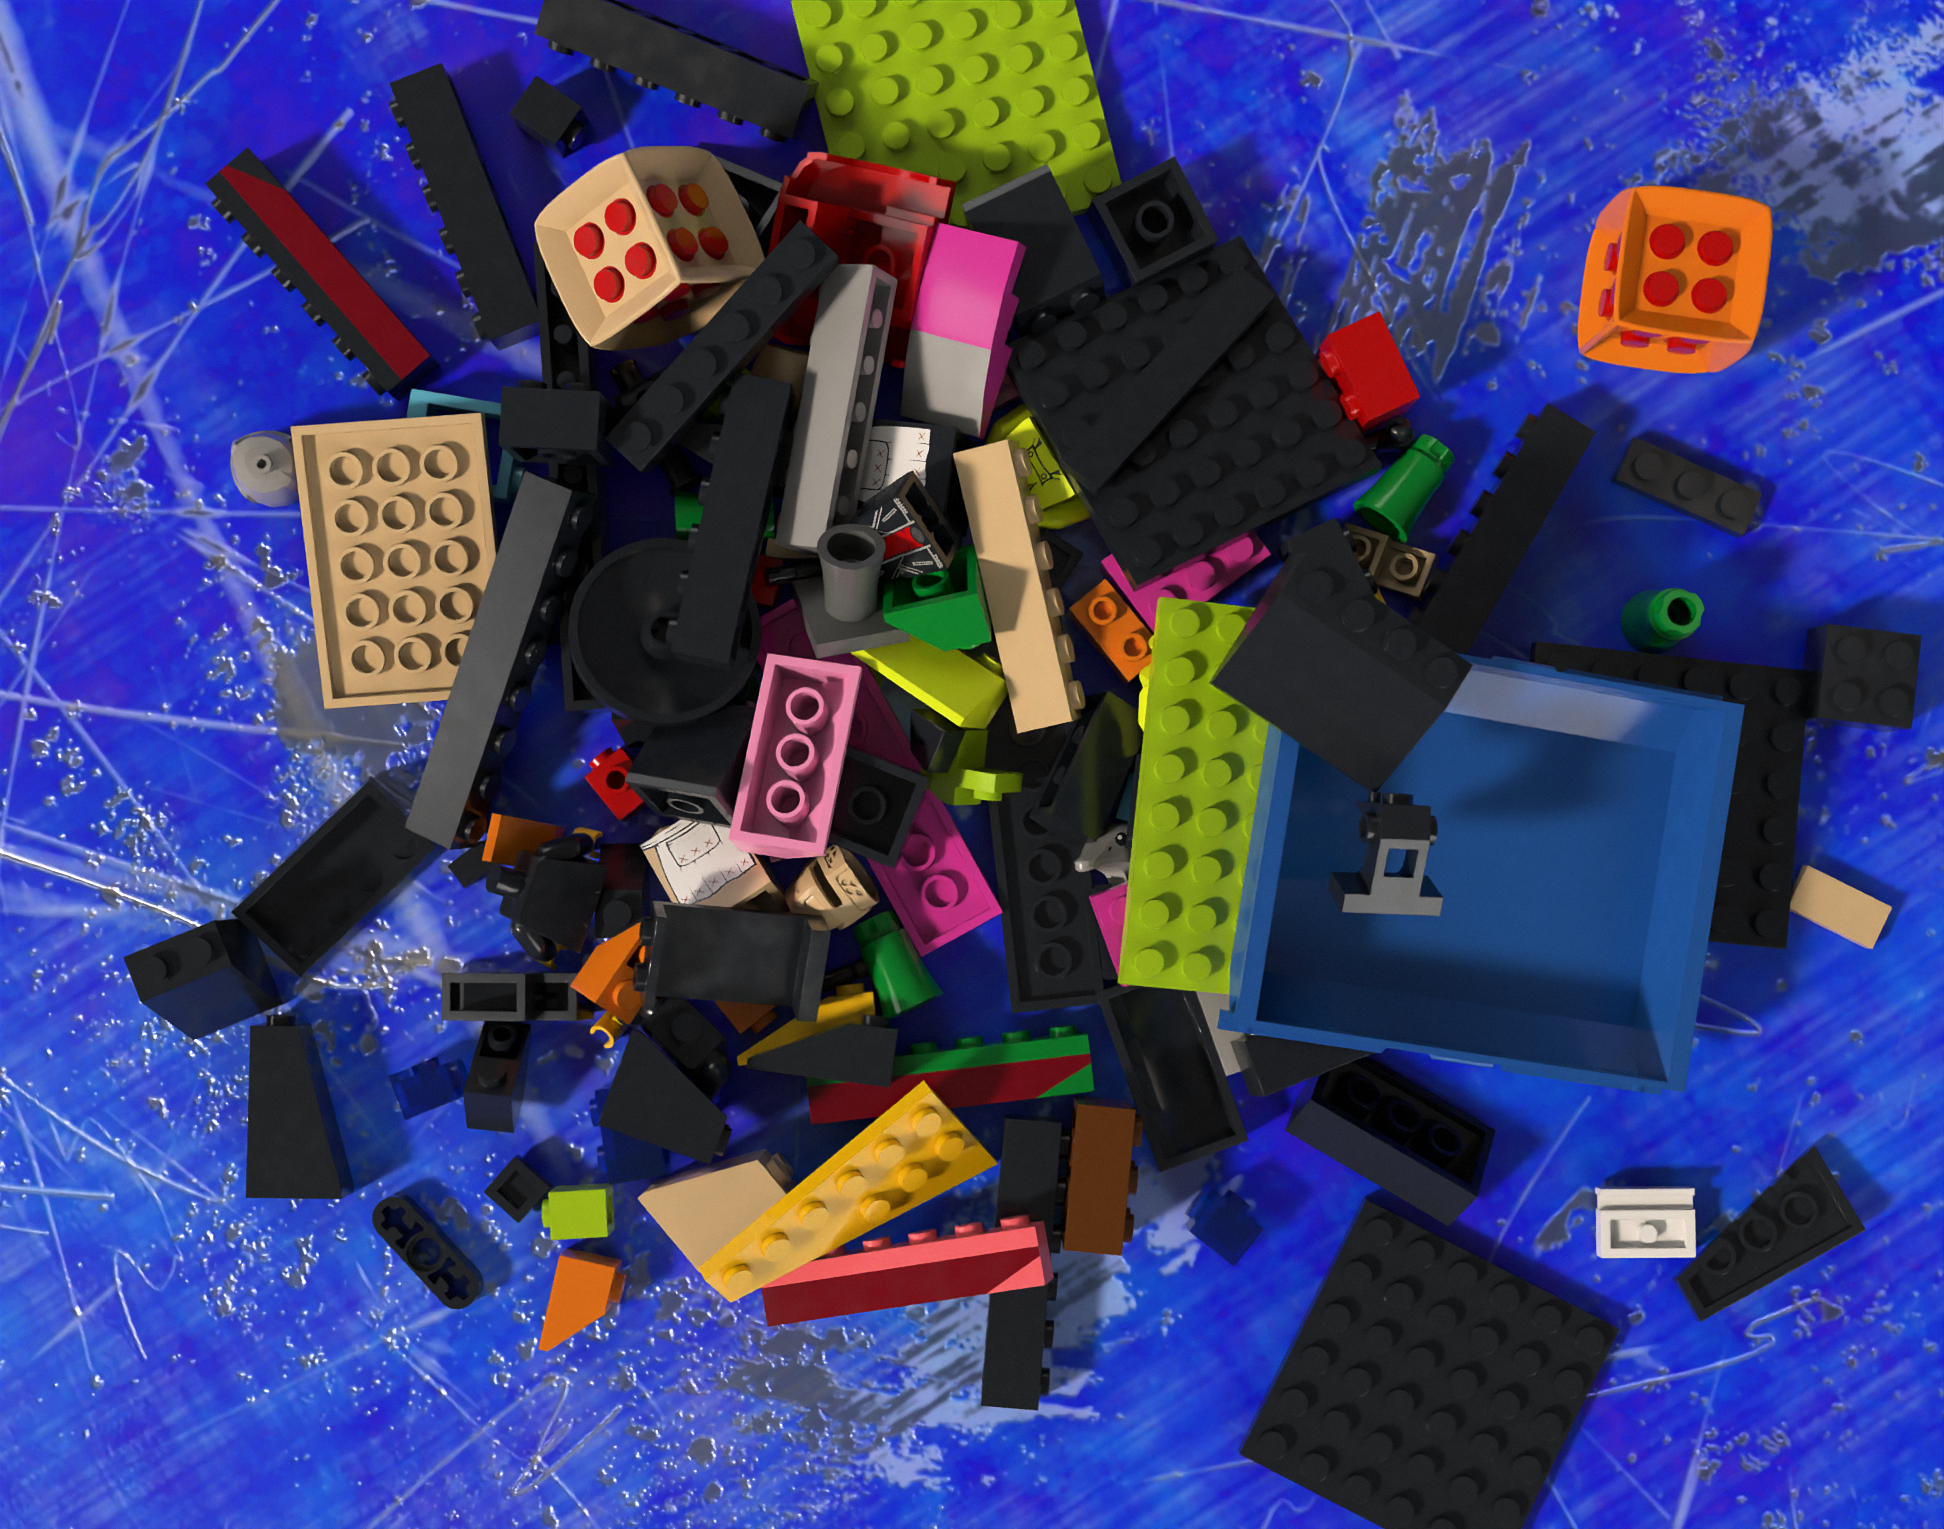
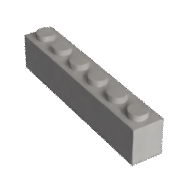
[775,264,898,555]

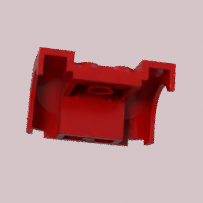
[768,152,957,368]

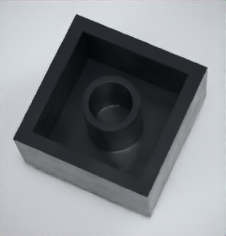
[1086,156,1219,288]
[498,380,616,467]
[1803,624,1922,732]
[828,744,933,868]

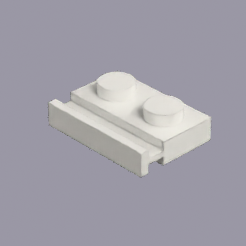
[1595,1186,1696,1258]

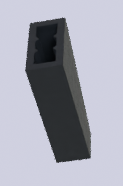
[246,1014,354,1199]

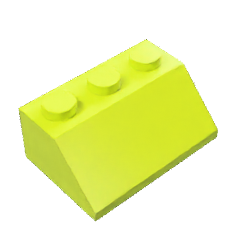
[850,635,1008,729]

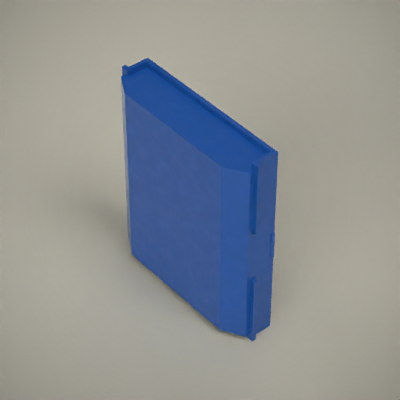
[1217,653,1745,1095]

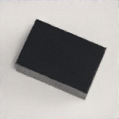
[448,840,497,888]

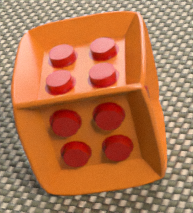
[1578,185,1773,374]

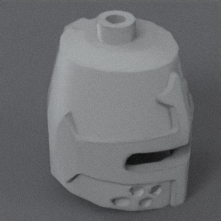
[230,431,299,508]

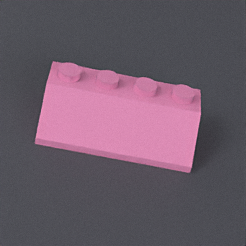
[729,653,863,859]

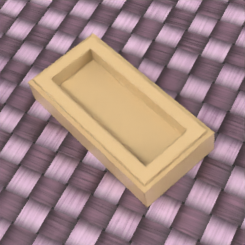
[1790,865,1892,949]

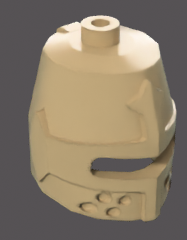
[785,845,880,931]

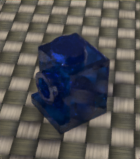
[388,1056,468,1120]

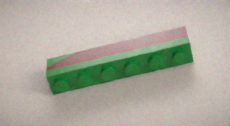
[806,1024,1095,1125]

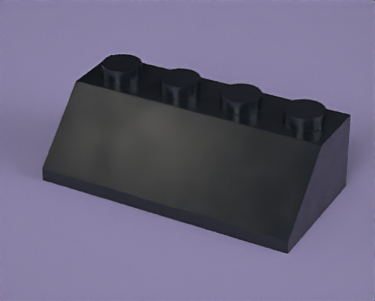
[1285,1056,1496,1226]

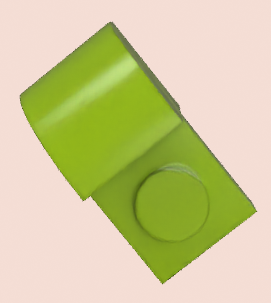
[920,727,1023,806]

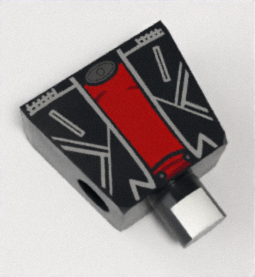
[849,470,962,583]

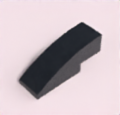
[442,972,594,1021]

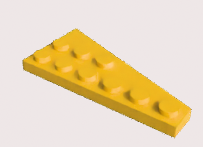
[698,1080,998,1303]

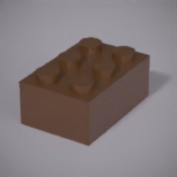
[1061,1095,1143,1256]

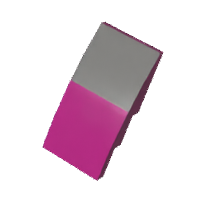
[900,222,1026,439]

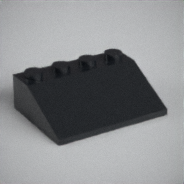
[1209,551,1473,792]

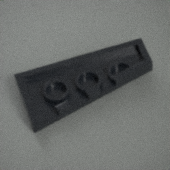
[1672,1146,1866,1322]

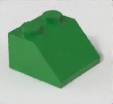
[883,544,992,651]

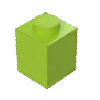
[542,1183,615,1240]

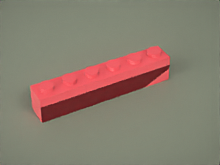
[761,1214,1054,1327]

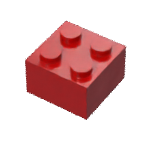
[1314,311,1420,434]

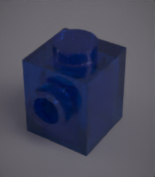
[1185,1187,1263,1266]

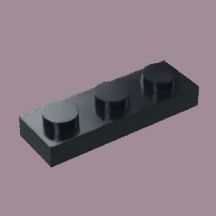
[1611,437,1762,538]

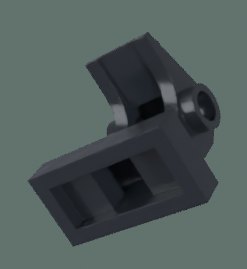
[1328,792,1444,916]

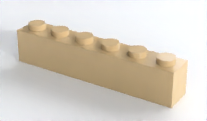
[953,439,1085,733]

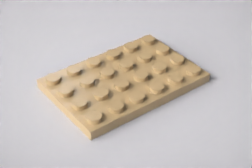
[291,412,499,709]

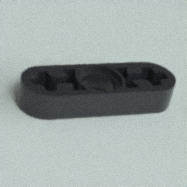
[372,1194,483,1309]

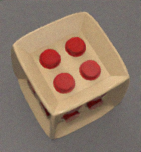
[534,146,765,351]

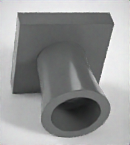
[792,524,910,659]

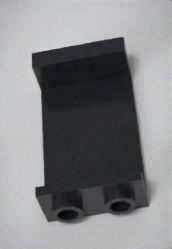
[632,901,831,1022]

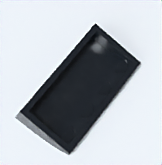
[231,775,437,977]
[1096,983,1249,1172]

